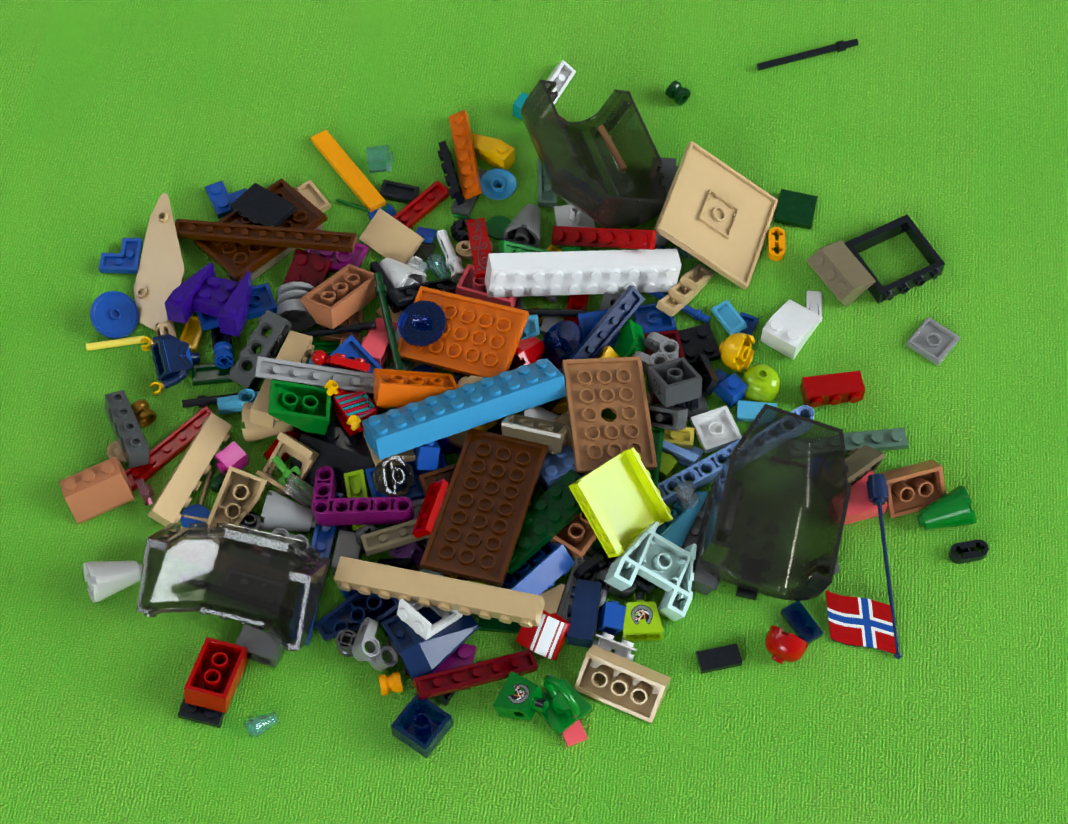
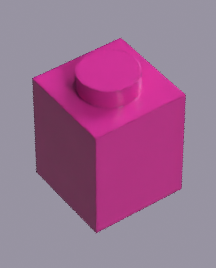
[215,441,249,474]

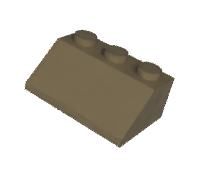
[807,240,876,307]
[501,414,569,454]
[815,445,886,502]

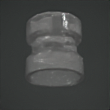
[674,481,700,509]

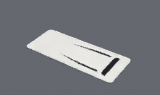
[806,291,822,323]

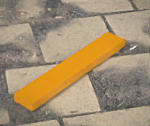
[311,130,386,213]

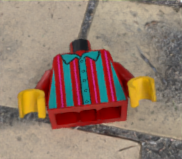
[324,380,384,436]

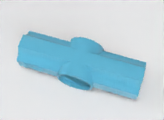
[217,389,259,415]

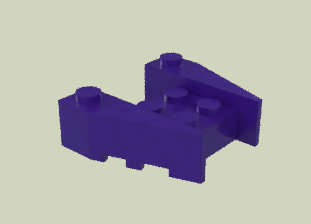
[164,262,253,337]

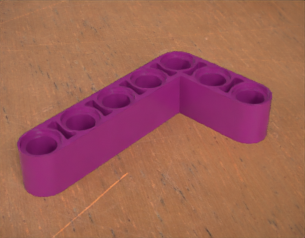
[312,466,415,526]

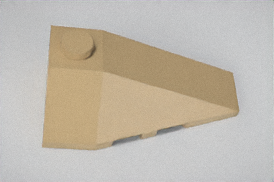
[199,466,268,549]

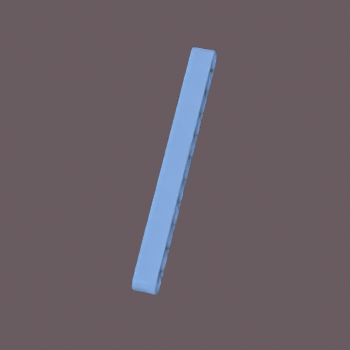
[657,405,815,506]

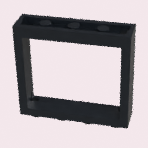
[844,214,945,304]

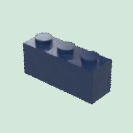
[566,579,602,648]

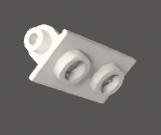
[593,632,637,661]

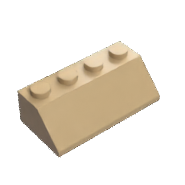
[574,644,671,723]

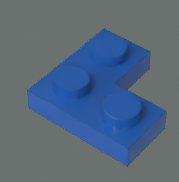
[205,181,247,219]
[99,238,143,274]

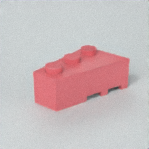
[361,318,399,369]

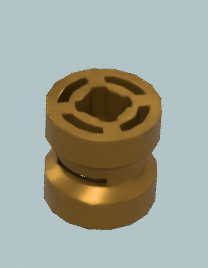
[131,399,157,427]

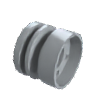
[277,282,317,331]

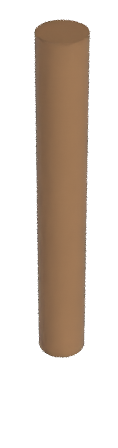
[597,125,627,172]

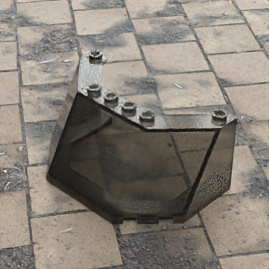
[136,523,330,651]

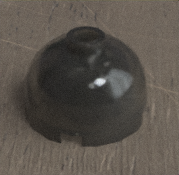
[373,455,414,497]

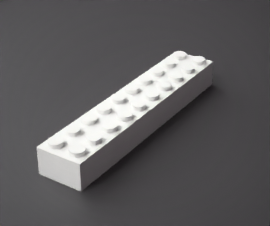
[485,249,682,297]

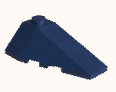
[314,590,399,641]

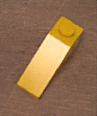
[472,133,515,170]

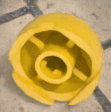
[719,332,755,373]

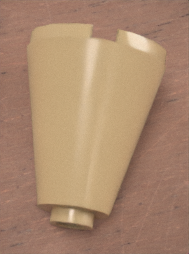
[242,402,295,442]

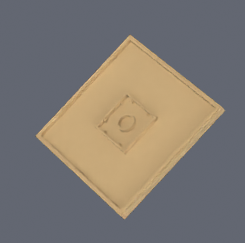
[654,141,779,290]

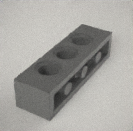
[228,309,293,390]
[105,390,149,469]

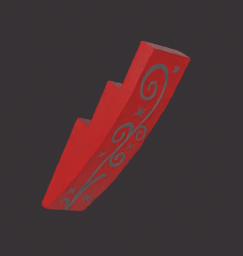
[466,218,491,278]

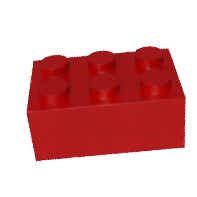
[184,637,248,713]

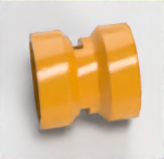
[378,671,403,696]

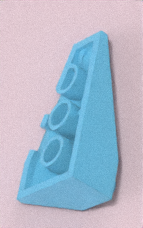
[655,491,708,547]

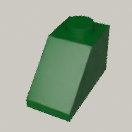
[613,319,646,357]

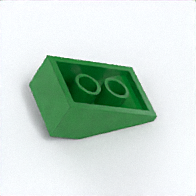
[268,379,331,435]

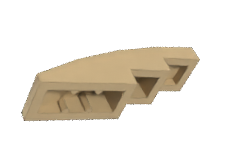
[656,264,715,317]

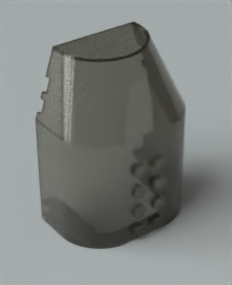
[521,80,667,229]
[700,404,851,601]

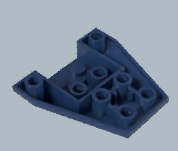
[378,607,479,680]

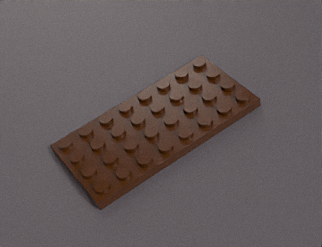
[420,428,548,587]

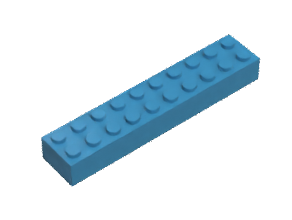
[362,358,566,460]

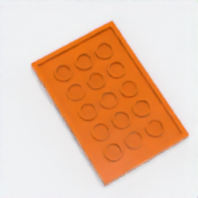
[397,286,530,378]

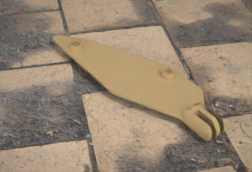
[133,193,185,338]

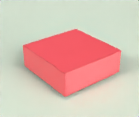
[562,720,587,748]

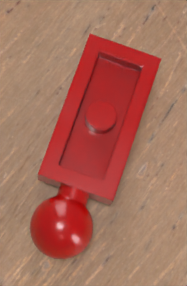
[311,350,370,373]

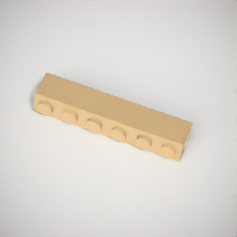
[250,330,314,429]
[147,413,232,528]

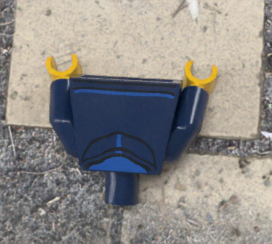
[140,334,200,395]

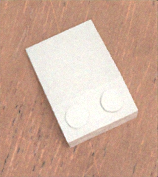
[760,299,823,359]

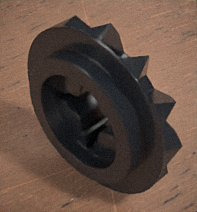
[451,217,470,242]

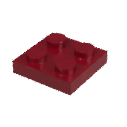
[283,249,333,287]

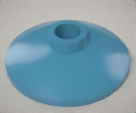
[480,169,517,200]

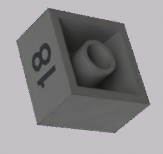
[648,357,702,407]

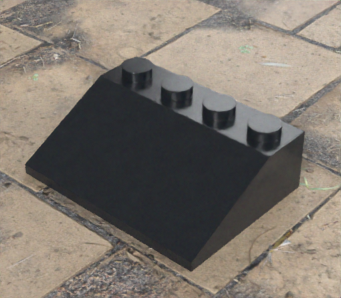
[289,424,375,498]

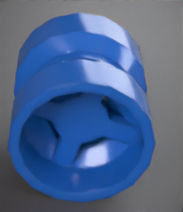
[213,341,234,369]

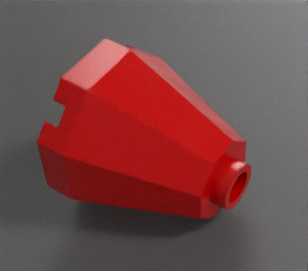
[509,337,545,371]

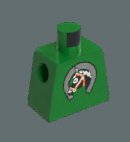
[493,671,549,721]

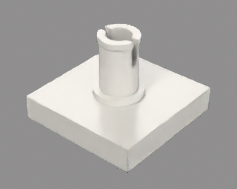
[554,203,595,228]

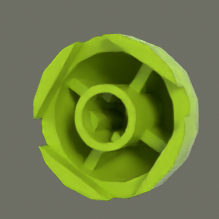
[742,364,780,403]

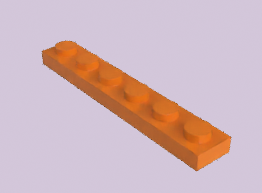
[449,110,482,200]

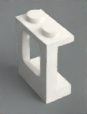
[397,598,463,640]

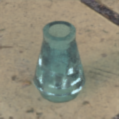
[426,254,450,280]
[245,712,279,738]

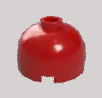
[765,625,809,664]

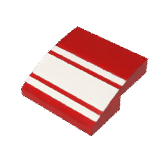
[516,610,571,660]

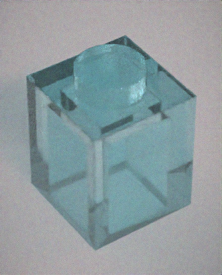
[366,145,394,173]

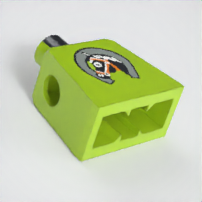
[622,592,663,642]

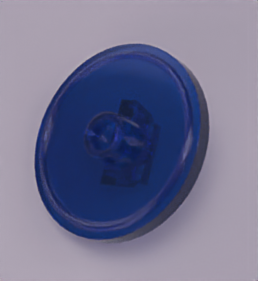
[398,301,447,347]
[542,320,582,366]

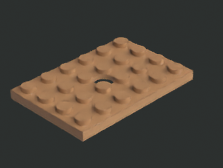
[562,356,657,474]

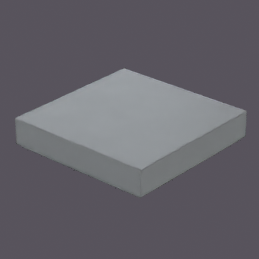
[906,317,960,366]

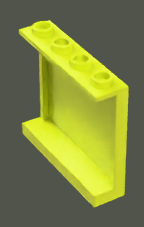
[569,447,673,558]

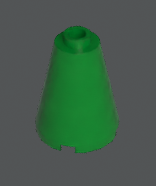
[916,486,977,530]

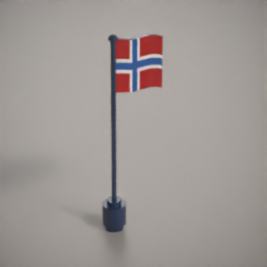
[825,474,902,659]

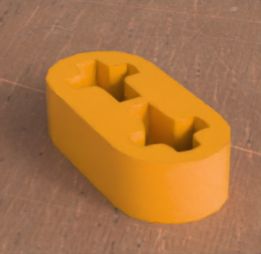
[768,227,786,261]

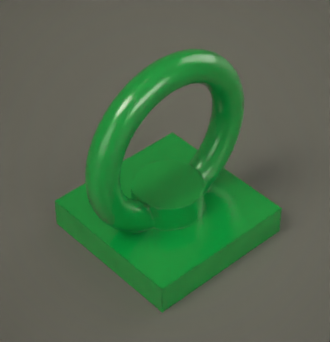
[536,675,592,737]

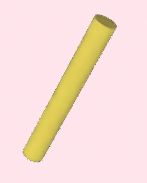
[86,335,146,351]

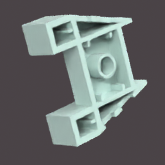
[604,521,697,621]

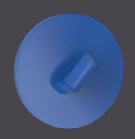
[90,291,139,339]

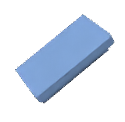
[662,440,704,468]

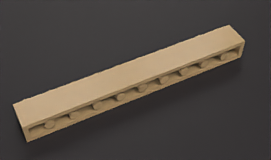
[333,556,545,628]

